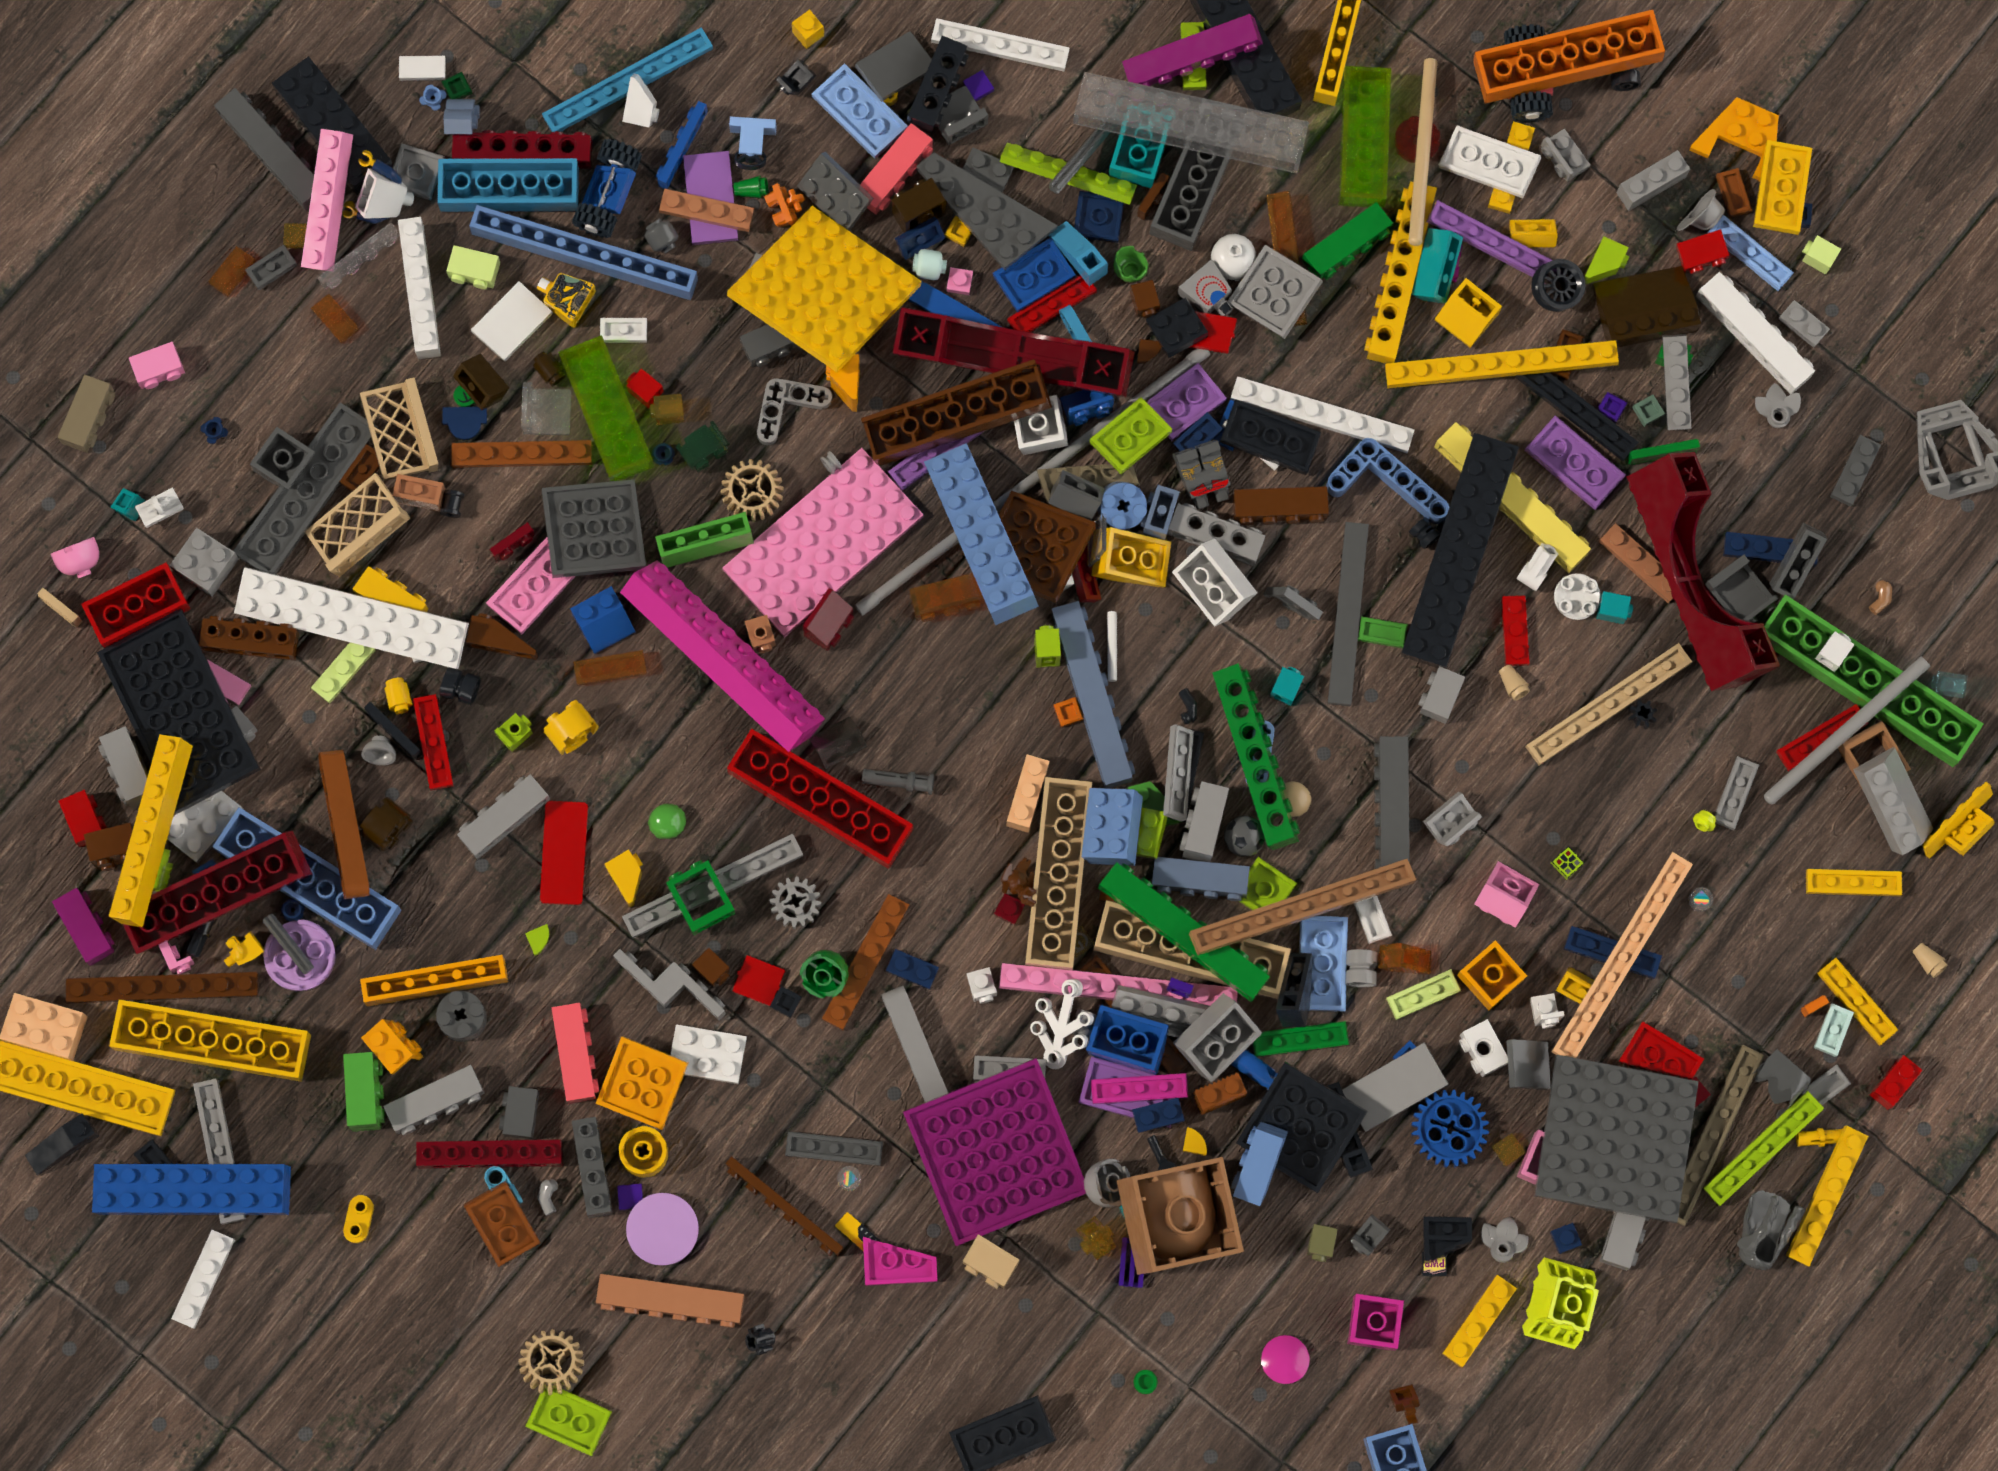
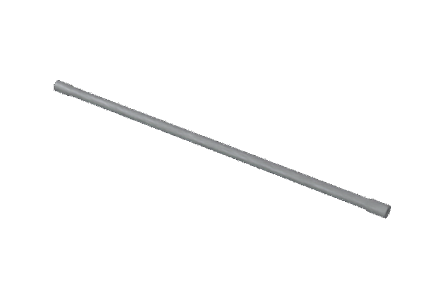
[854,348,1211,616]

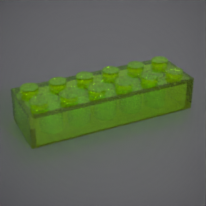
[1338,66,1391,208]
[559,335,654,482]

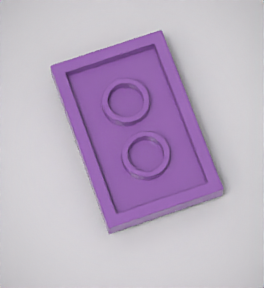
[1147,363,1227,441]

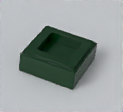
[441,72,473,99]

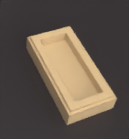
[37,588,83,627]

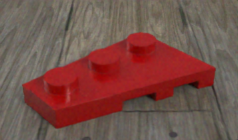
[1617,1021,1704,1080]

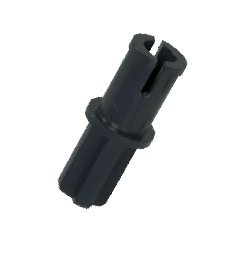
[186,920,215,957]

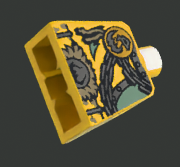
[537,273,596,328]

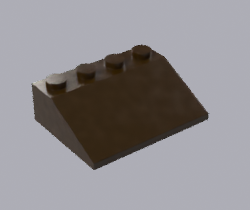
[1592,266,1701,348]

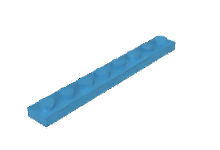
[542,27,713,132]

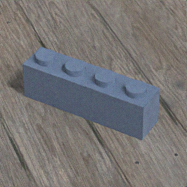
[1152,857,1250,901]

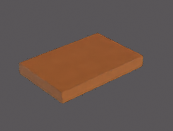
[463,1181,540,1267]

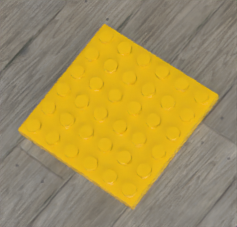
[727,206,922,373]

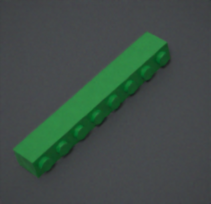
[1099,862,1270,1002]

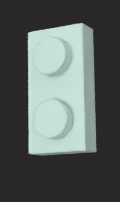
[1814,1003,1854,1057]

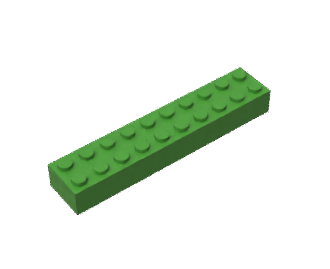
[1764,595,1984,767]

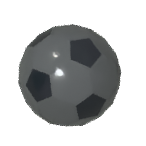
[1224,815,1266,857]

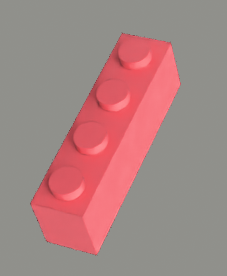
[860,123,933,215]
[551,1003,600,1104]

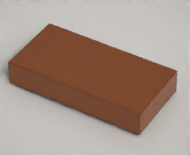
[1716,168,1752,218]

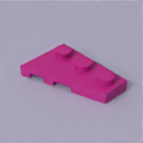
[863,1237,937,1286]

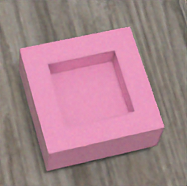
[947,267,973,295]

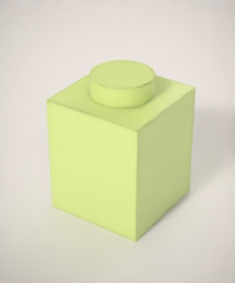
[1802,235,1841,274]

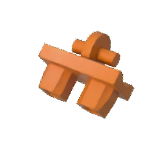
[764,183,805,228]

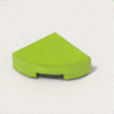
[525,924,549,956]

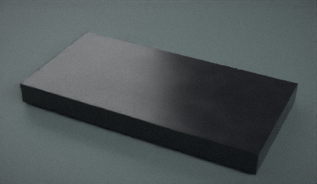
[1220,399,1321,475]
[949,1395,1057,1471]

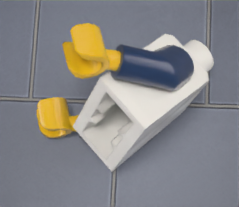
[342,150,414,224]

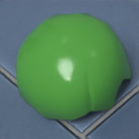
[1113,245,1148,283]
[648,803,686,839]

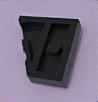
[1423,1216,1472,1264]

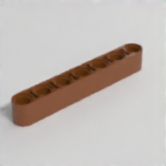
[318,749,369,899]

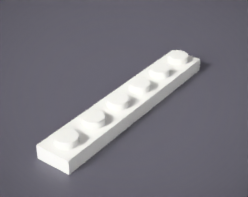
[931,18,1070,72]

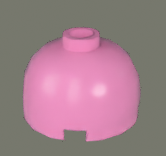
[51,537,100,578]

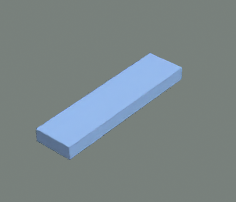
[1708,215,1794,291]

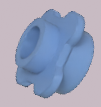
[419,85,446,111]

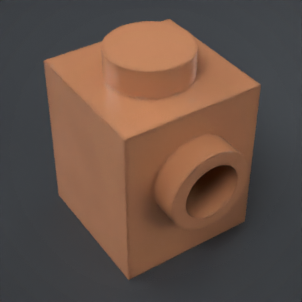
[745,615,776,654]

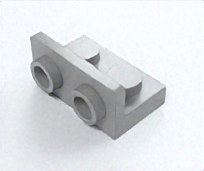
[1541,129,1590,182]

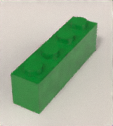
[1302,202,1393,280]

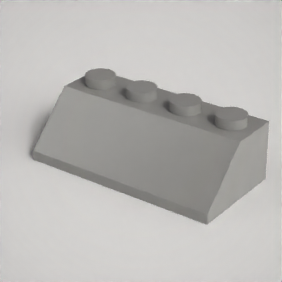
[1853,747,1933,855]

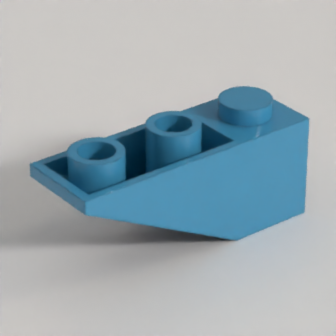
[1049,221,1108,286]

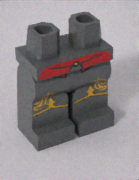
[1172,440,1231,509]

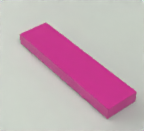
[1091,1073,1188,1104]

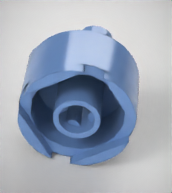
[1097,481,1147,529]

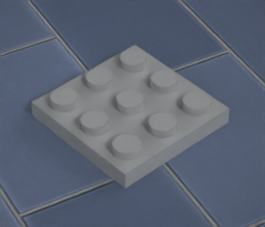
[1227,245,1323,339]

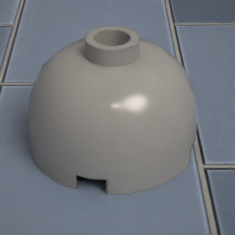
[1084,1159,1131,1207]

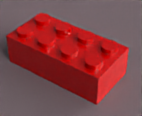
[81,562,191,648]

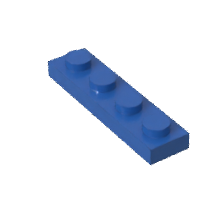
[656,101,708,189]

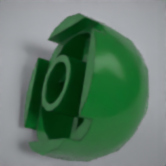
[800,950,849,998]

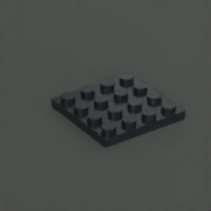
[1236,1061,1368,1193]

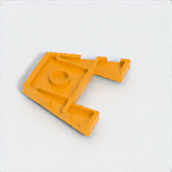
[1689,97,1779,181]

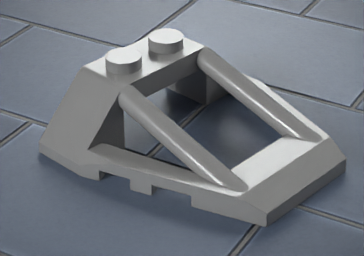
[1917,400,1998,500]

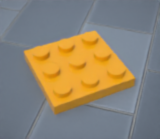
[595,1036,689,1130]

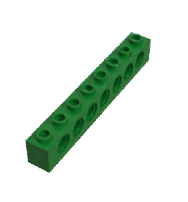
[1212,663,1300,851]

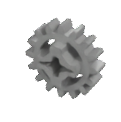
[770,876,821,929]

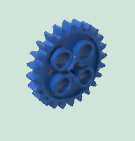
[1411,1089,1489,1168]

